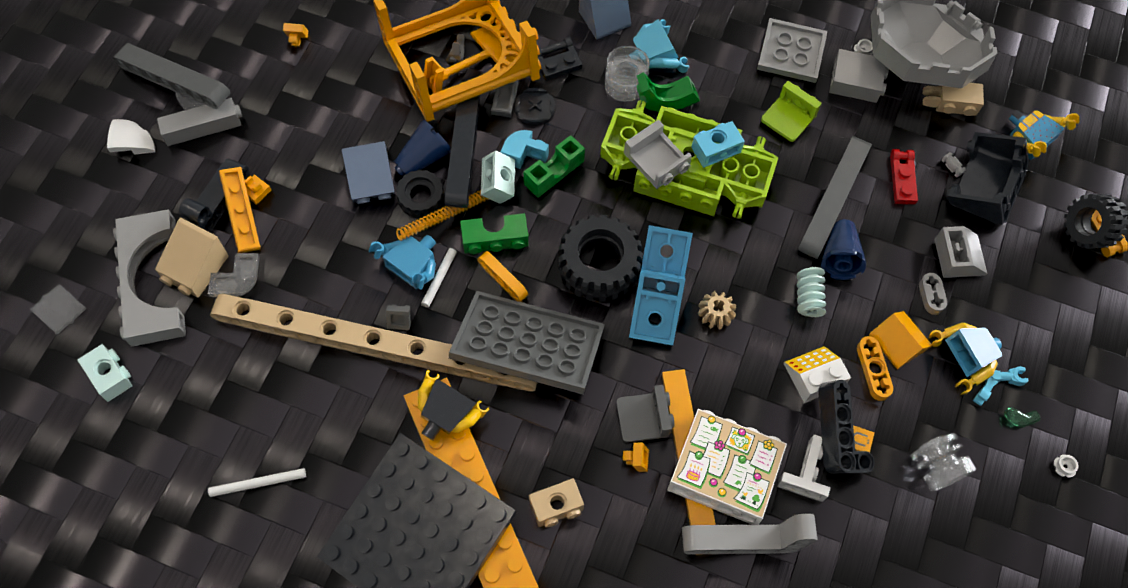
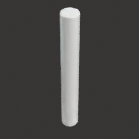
[421,248,457,307]

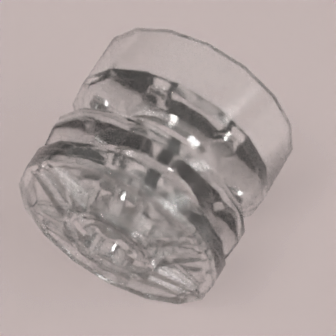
[605,46,650,101]
[910,433,977,492]

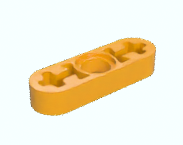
[478,251,528,302]
[857,336,893,401]

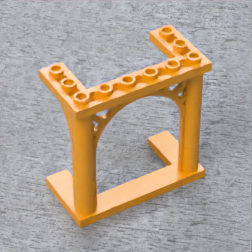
[373,0,541,122]

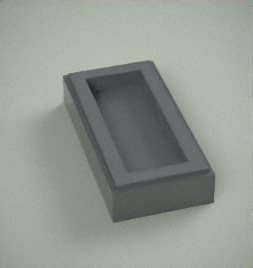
[491,80,518,117]

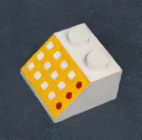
[784,346,851,403]

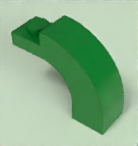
[636,72,700,112]

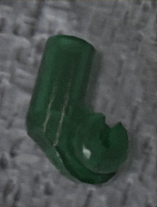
[1004,407,1040,428]

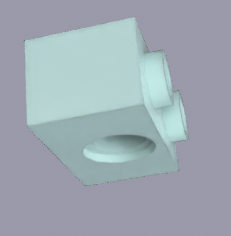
[481,150,515,204]
[77,344,132,402]

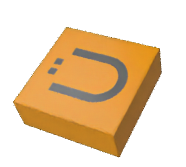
[853,425,874,452]

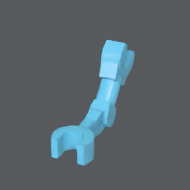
[973,366,1028,406]

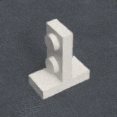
[777,435,830,502]

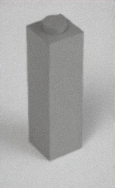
[157,98,242,146]

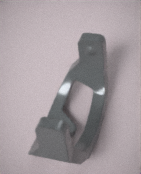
[445,34,465,63]

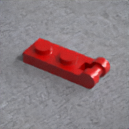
[890,149,918,205]

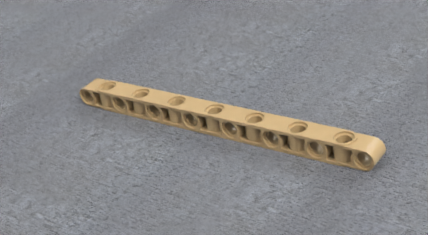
[210,294,537,391]

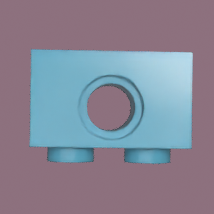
[691,121,745,168]

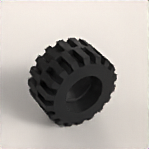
[1064,194,1128,249]

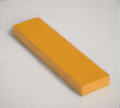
[219,167,261,254]

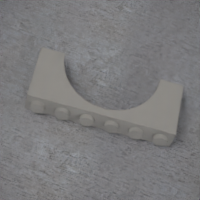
[113,209,186,347]

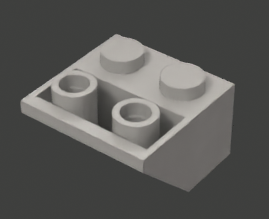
[934,226,987,278]

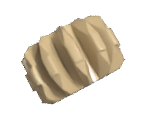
[698,291,736,330]

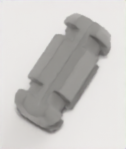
[942,152,966,177]

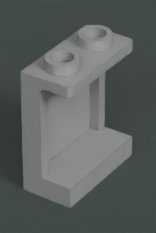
[624,120,692,189]

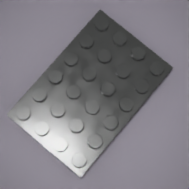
[448,291,605,395]

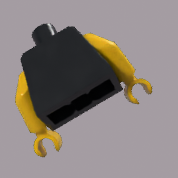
[418,370,489,441]

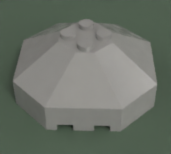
[871,0,998,88]

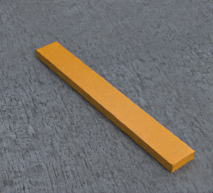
[662,369,716,555]

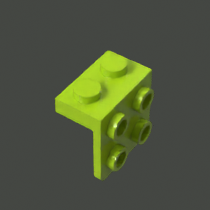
[761,81,822,142]

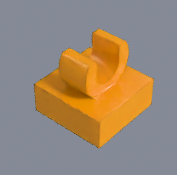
[283,23,308,47]
[245,175,271,205]
[623,443,649,472]

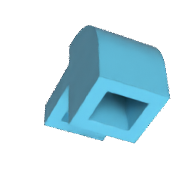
[500,130,549,169]

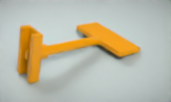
[424,27,516,94]

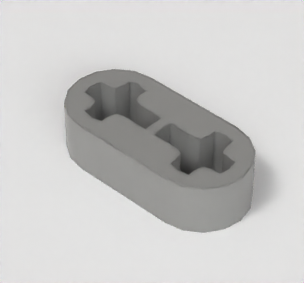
[919,273,947,315]

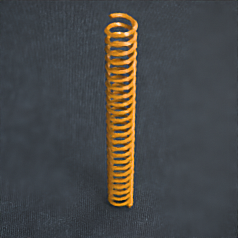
[396,190,489,241]

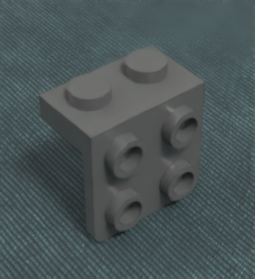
[616,385,675,443]

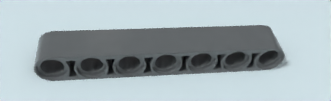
[113,43,231,109]
[798,136,872,259]

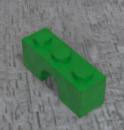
[524,135,585,198]
[461,213,529,254]

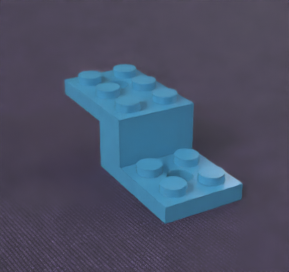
[629,225,693,345]

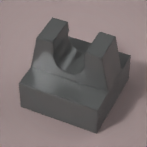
[386,304,411,330]

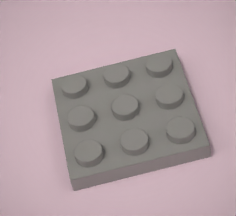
[757,18,827,83]

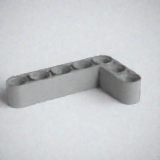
[682,514,818,554]

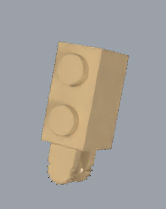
[923,83,984,116]

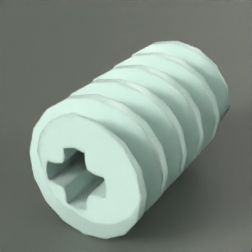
[797,267,826,317]

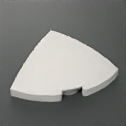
[107,119,155,154]

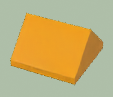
[869,311,933,370]

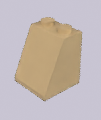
[155,218,229,298]

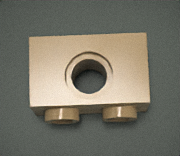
[529,478,584,528]

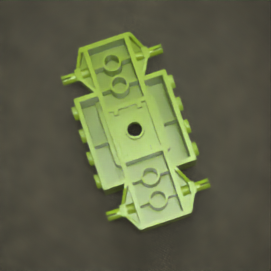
[600,100,778,218]

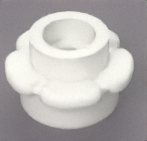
[854,39,873,55]
[1054,455,1078,478]

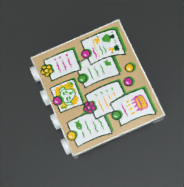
[667,409,787,525]

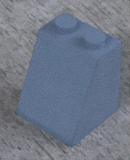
[579,0,631,40]
[342,141,395,204]

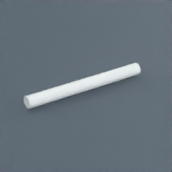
[208,468,306,497]

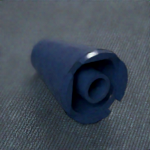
[394,120,451,177]
[821,219,866,280]

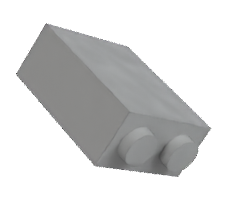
[829,49,889,103]

